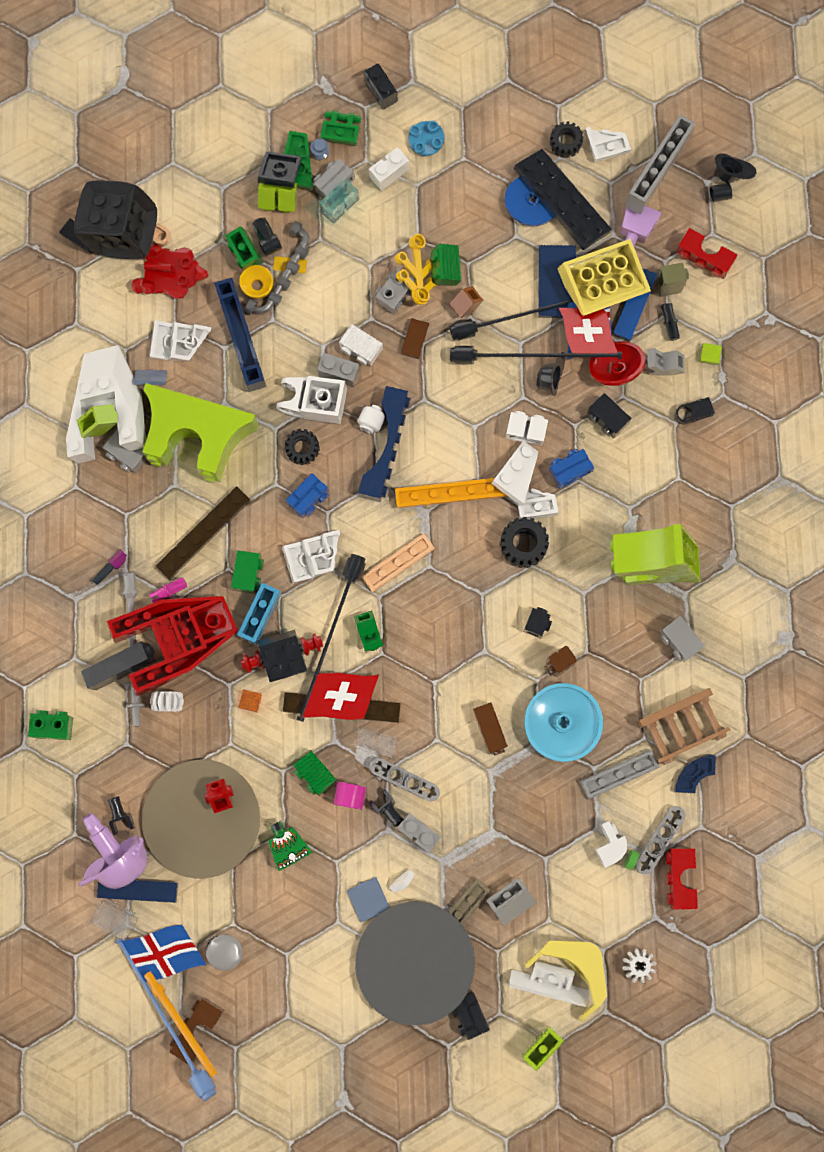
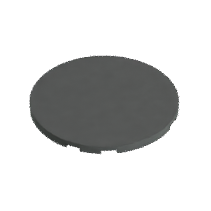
[355,902,475,1025]

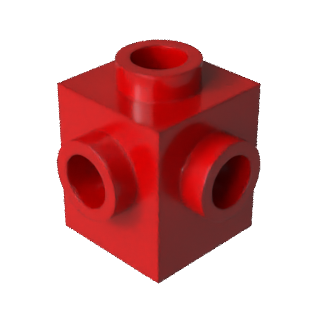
[204,778,234,814]

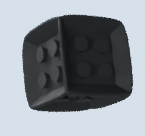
[74,180,157,259]

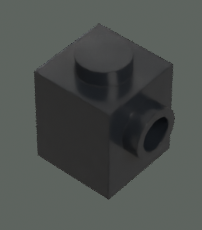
[523,607,552,639]

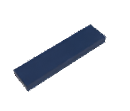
[97,880,178,903]

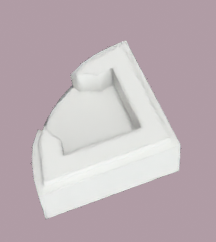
[389,869,415,893]

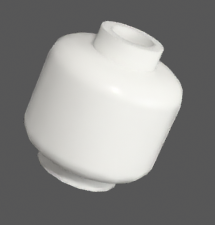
[357,405,385,434]

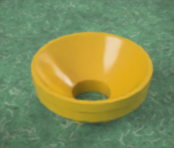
[239,265,273,299]

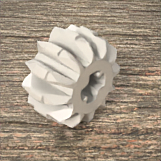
[150,691,184,711]
[622,948,657,983]

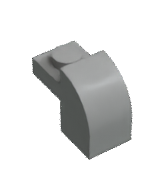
[646,348,685,376]

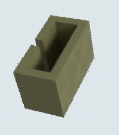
[656,262,689,297]

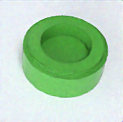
[624,849,639,870]

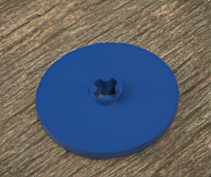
[505,177,554,226]

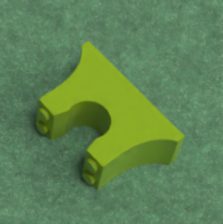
[142,383,259,483]
[610,524,701,585]

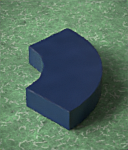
[674,755,716,794]

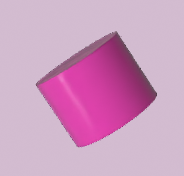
[334,782,367,810]

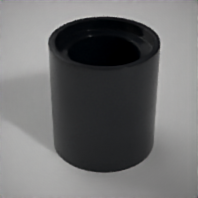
[710,182,732,202]

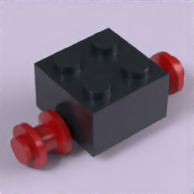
[241,629,324,683]

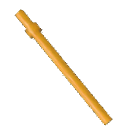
[144,971,217,1078]

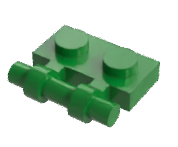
[320,110,362,146]

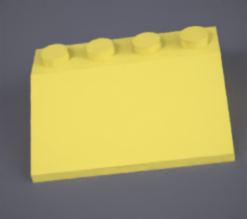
[558,239,651,316]

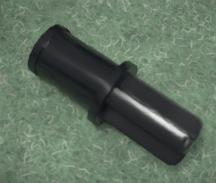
[661,303,680,341]

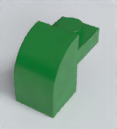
[354,610,383,652]

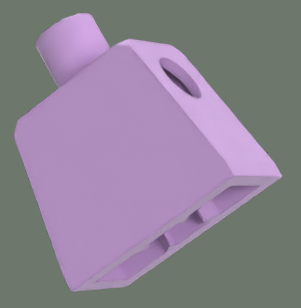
[620,206,662,246]

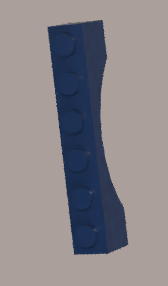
[214,277,267,392]
[358,386,411,502]

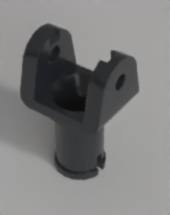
[369,789,404,827]
[107,796,135,835]

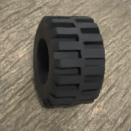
[500,517,549,568]

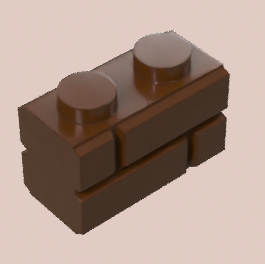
[544,645,577,677]

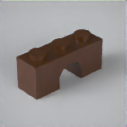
[169,997,224,1065]

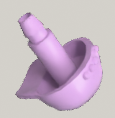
[78,813,148,889]

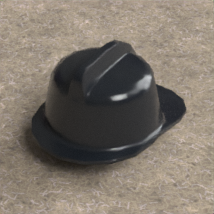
[714,153,757,183]
[536,352,565,396]

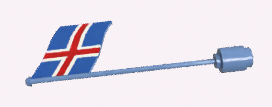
[116,925,217,1102]

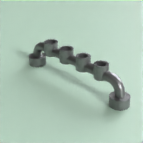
[244,221,309,315]

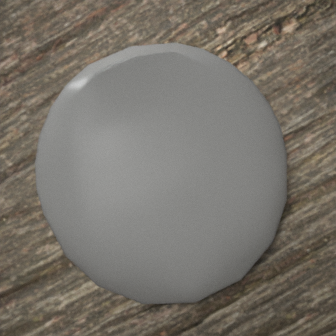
[206,935,243,971]

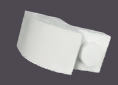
[595,821,627,868]

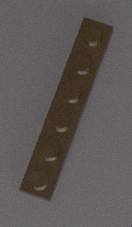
[156,486,251,580]
[283,692,401,723]

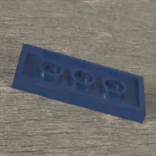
[538,245,576,318]

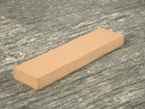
[362,533,435,593]

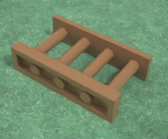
[637,688,730,765]

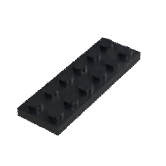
[514,148,612,250]

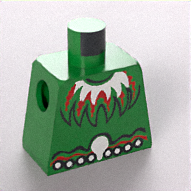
[268,821,313,871]

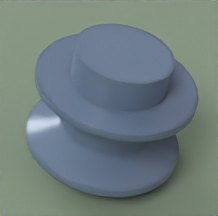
[311,139,329,160]

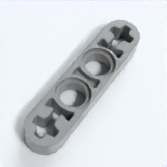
[369,758,440,802]
[635,807,685,874]

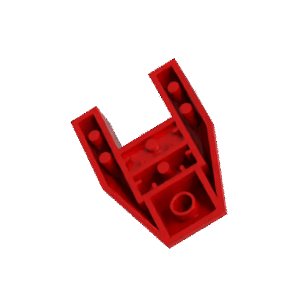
[106,596,238,697]

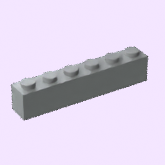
[625,115,696,215]

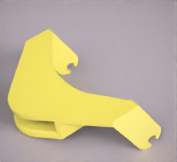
[524,941,607,1022]

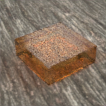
[238,689,262,713]

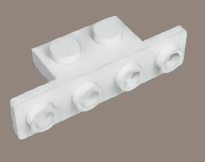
[509,961,589,1007]

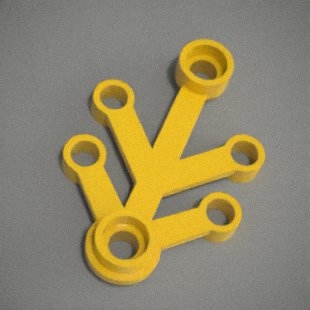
[395,234,437,305]

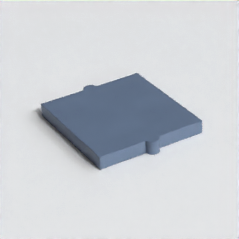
[134,369,167,385]
[347,877,390,922]

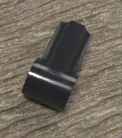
[251,217,282,256]

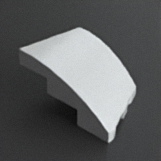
[149,320,211,361]
[282,530,340,584]

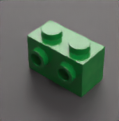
[225,226,264,269]
[28,710,73,740]

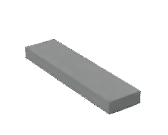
[580,750,660,799]

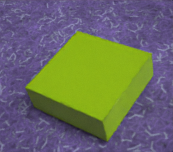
[700,343,722,365]

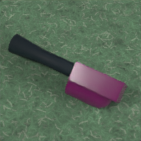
[92,549,127,585]

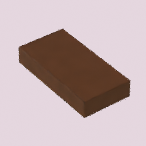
[401,318,429,359]

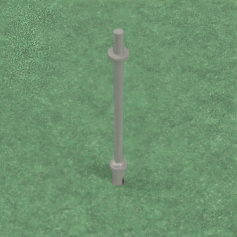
[122,573,145,727]

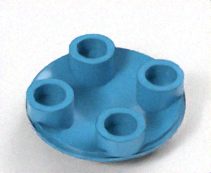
[408,120,445,156]

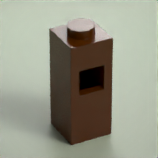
[473,702,508,756]

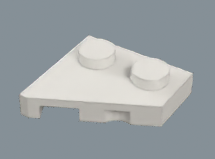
[585,127,631,162]
[517,488,558,519]

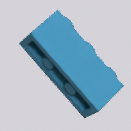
[237,583,282,646]

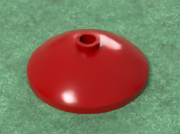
[589,341,646,386]

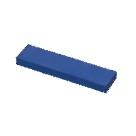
[613,268,658,342]

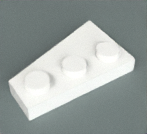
[491,441,538,506]

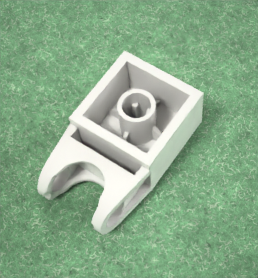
[276,376,347,424]

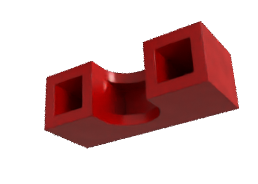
[676,228,738,279]
[666,848,698,910]

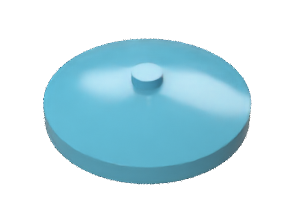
[524,683,603,762]

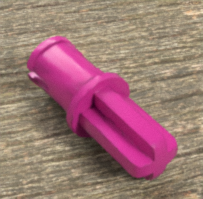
[149,578,187,603]

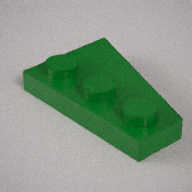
[284,130,314,191]

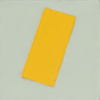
[273,256,307,273]

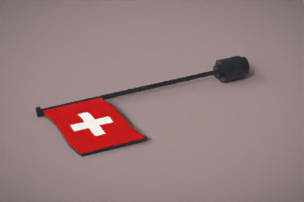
[450,308,622,365]
[296,554,380,722]

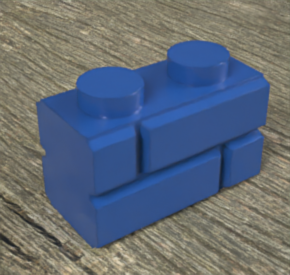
[549,449,594,489]
[285,473,329,518]

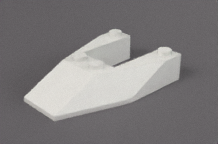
[66,345,146,464]

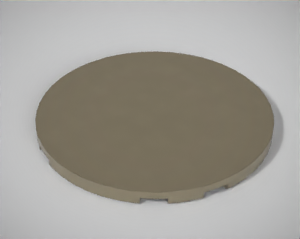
[142,760,260,879]

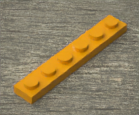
[395,478,508,509]

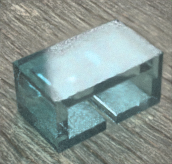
[319,178,359,224]

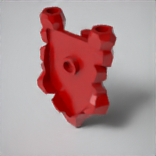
[131,244,209,299]

